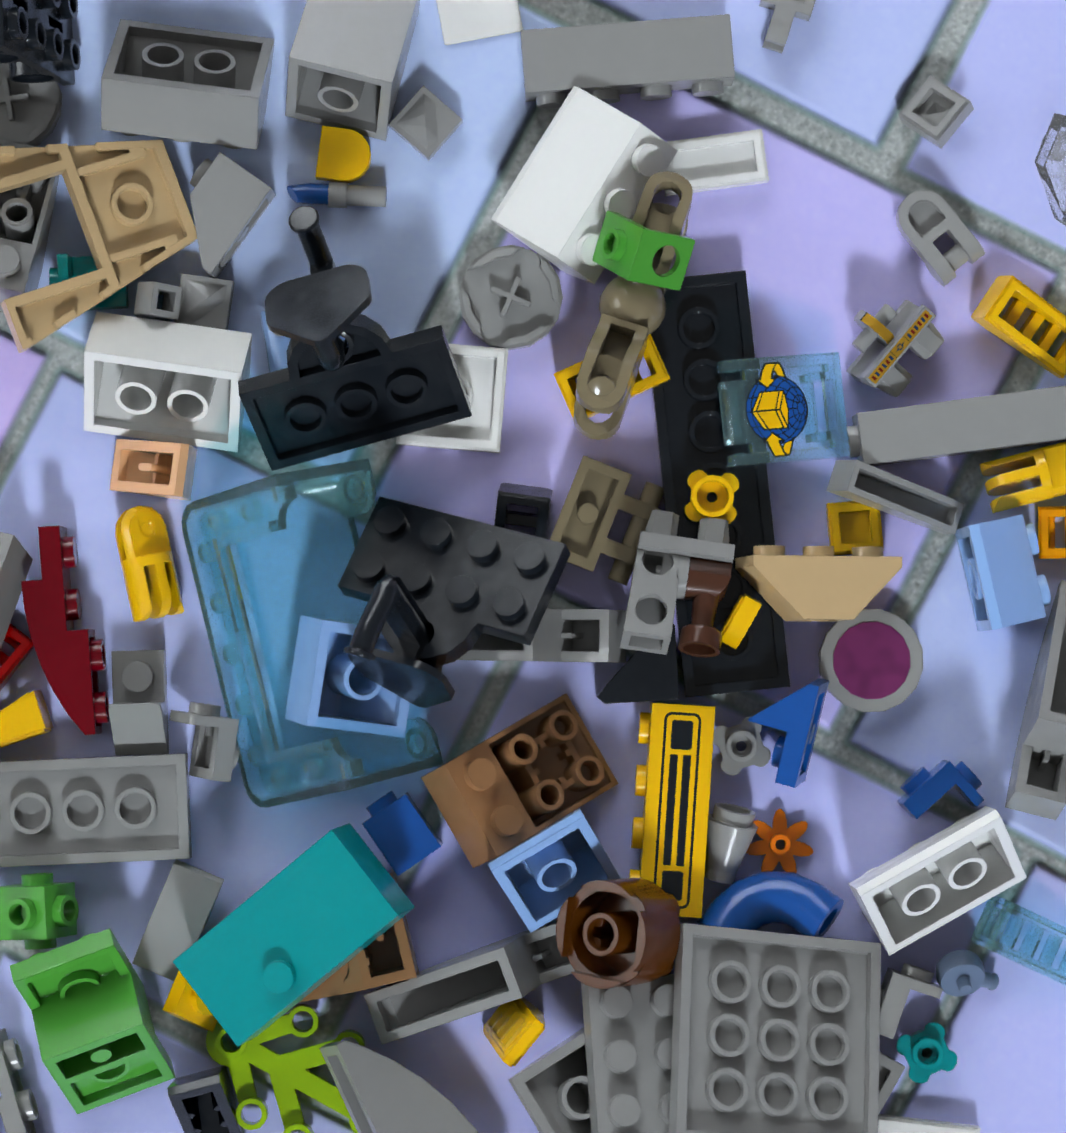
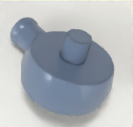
[936,950,999,997]

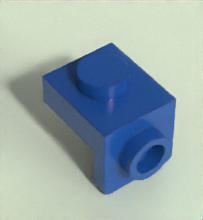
[897,760,984,819]

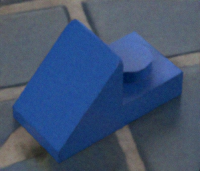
[748,678,829,788]

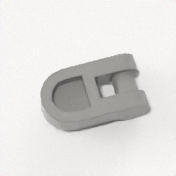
[896,190,985,286]

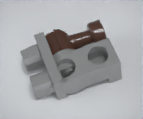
[620,509,735,657]

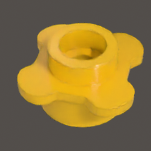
[684,470,739,524]

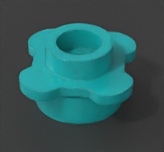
[896,1022,957,1083]

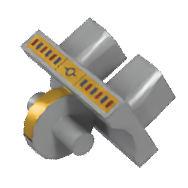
[846,300,944,397]

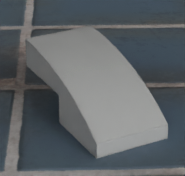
[132,859,224,981]

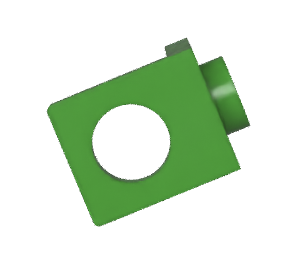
[592,211,695,290]

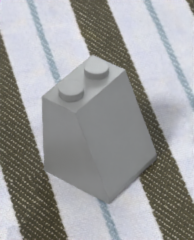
[285,0,420,141]

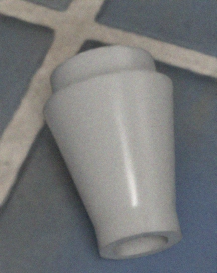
[704,803,758,884]

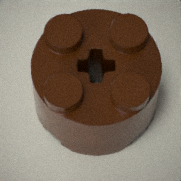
[556,878,681,989]

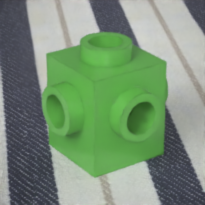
[0,873,79,950]

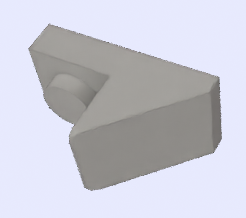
[108,650,169,756]

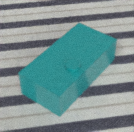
[172,823,415,1047]

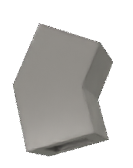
[134,281,183,322]

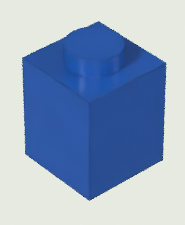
[362,791,443,876]

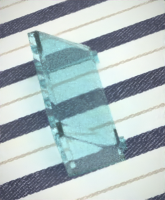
[181,458,443,808]

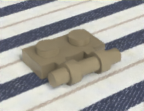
[550,455,664,586]

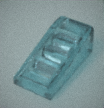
[971,896,1066,986]

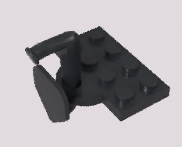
[238,206,472,471]
[338,497,571,708]

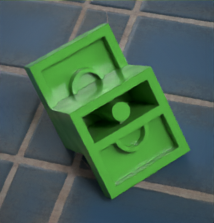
[10,928,176,1114]

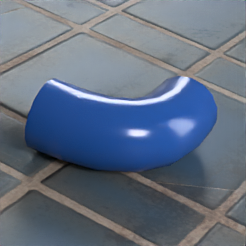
[697,871,844,937]

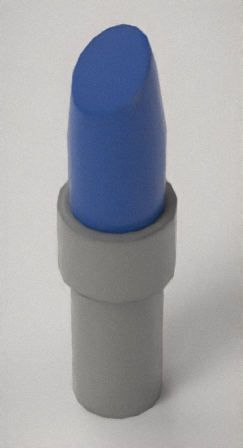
[287,182,387,208]

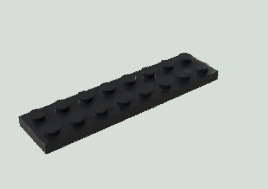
[650,270,790,697]

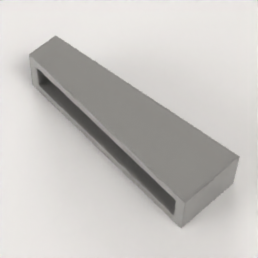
[826,460,964,534]

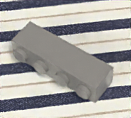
[521,14,735,109]

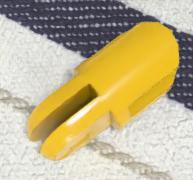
[979,441,1066,513]
[115,506,184,622]

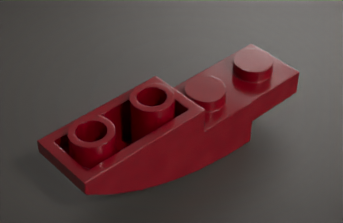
[21,525,110,735]

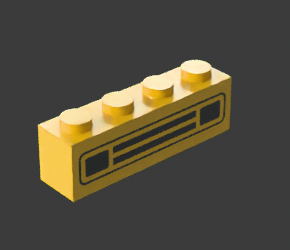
[629,702,715,918]

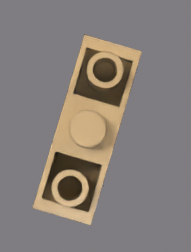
[735,545,902,622]

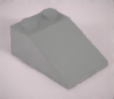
[508,1028,591,1133]

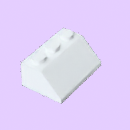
[491,86,677,284]
[84,311,252,452]
[848,806,1027,956]

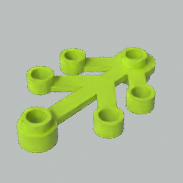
[206,1004,365,1133]

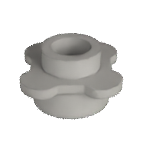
[713,717,771,776]

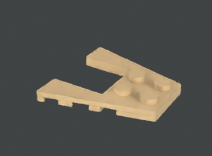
[0,140,197,353]

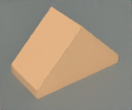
[109,439,197,501]

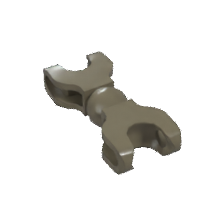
[573,171,693,440]

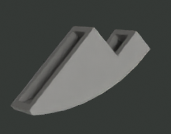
[1005,580,1066,820]
[457,608,626,663]
[364,920,575,1045]
[319,1040,479,1133]

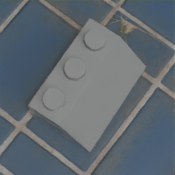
[101,19,274,150]

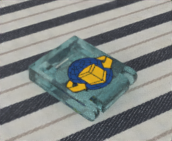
[717,352,850,467]

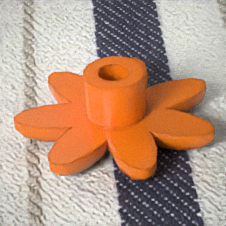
[746,809,813,873]

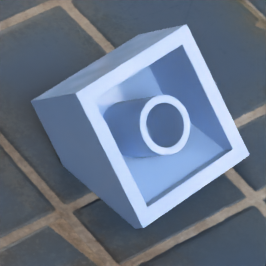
[955,514,1051,631]
[285,615,410,738]
[488,808,621,933]

